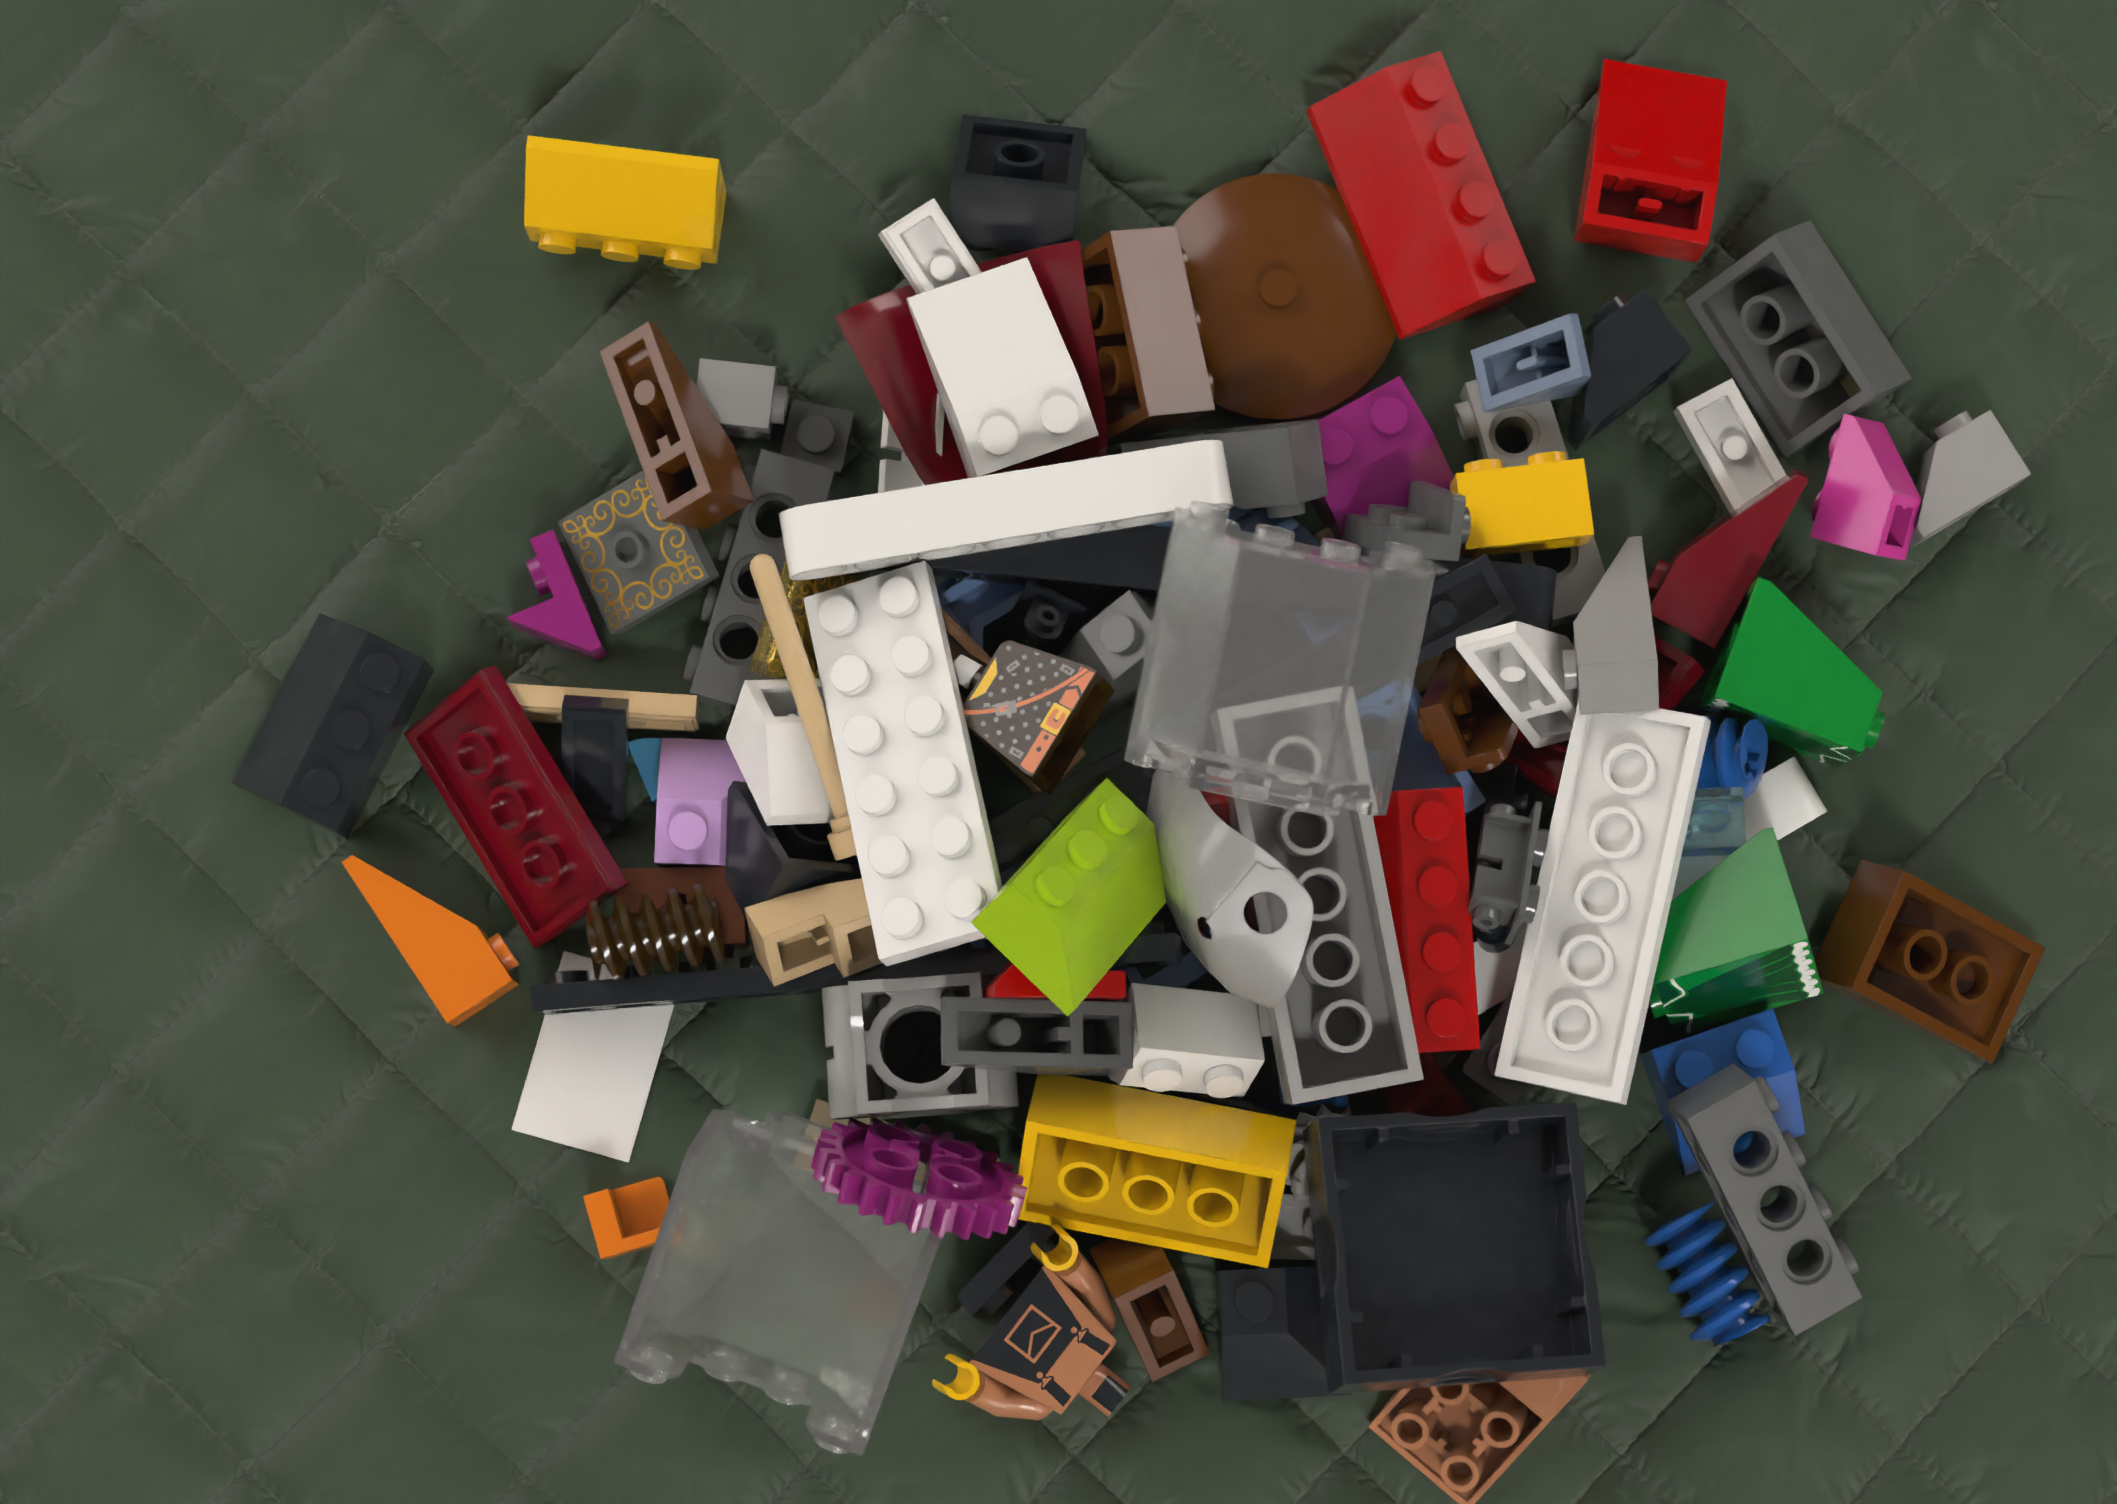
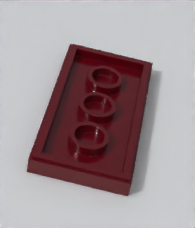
[403,665,629,950]

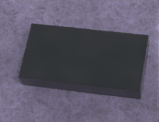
[561,695,629,822]

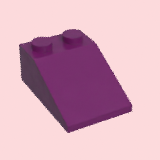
[1311,376,1474,559]

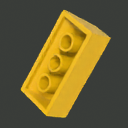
[1018,1074,1296,1268]

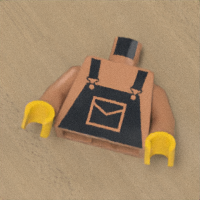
[932,1224,1131,1421]

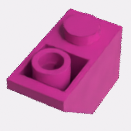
[1810,414,1922,561]

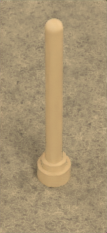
[750,554,857,860]

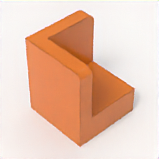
[583,1177,681,1260]

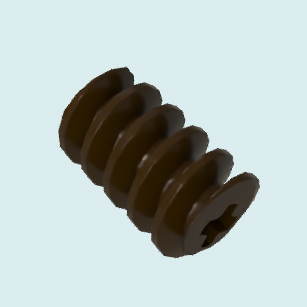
[586,883,727,984]

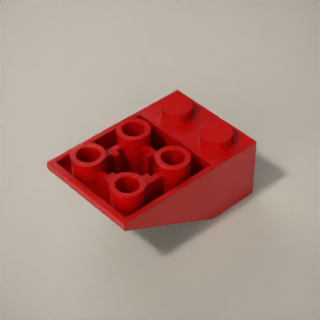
[1573,59,1727,263]

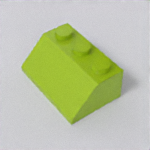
[971,778,1166,1017]

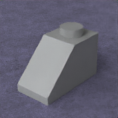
[1909,410,2031,548]

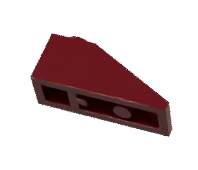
[1647,469,1809,649]

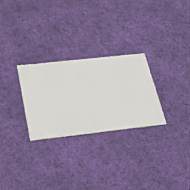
[511,951,674,1163]

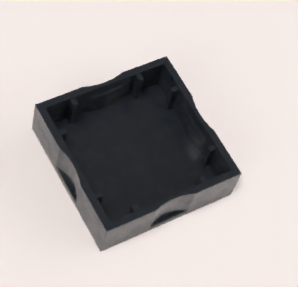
[1303,1102,1606,1394]

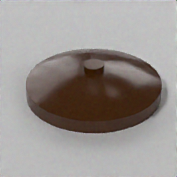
[1173,173,1396,424]

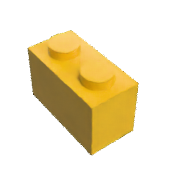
[1450,451,1594,559]

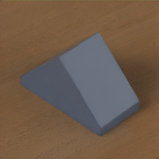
[1471,313,1591,412]

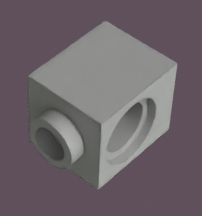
[696,358,789,441]

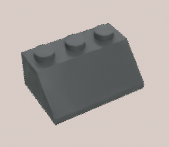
[1685,220,1912,458]

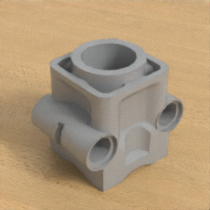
[821,972,1019,1120]

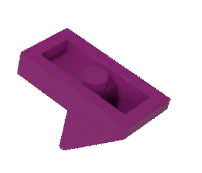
[507,530,607,661]

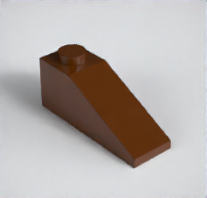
[599,321,754,530]

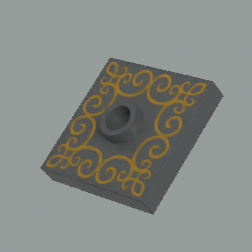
[558,470,719,635]

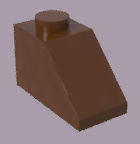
[1089,1238,1210,1382]

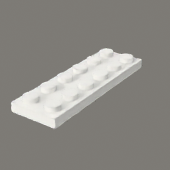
[803,560,1003,966]
[1495,701,1711,1105]

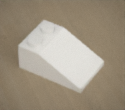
[906,257,1099,478]

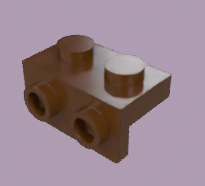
[1417,646,1519,775]

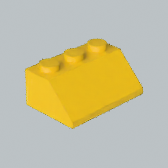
[524,135,727,270]

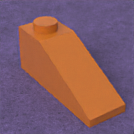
[342,855,520,1027]

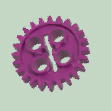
[811,1117,1027,1240]

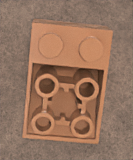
[1368,1374,1591,1504]

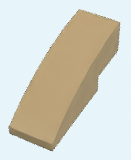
[744,878,882,986]

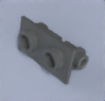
[1468,801,1549,945]

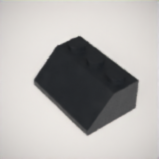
[232,613,434,840]

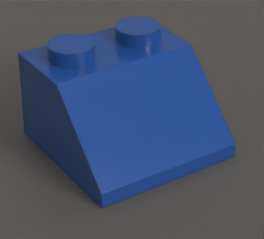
[1640,1008,1805,1176]

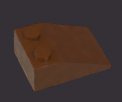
[1815,860,2045,1063]

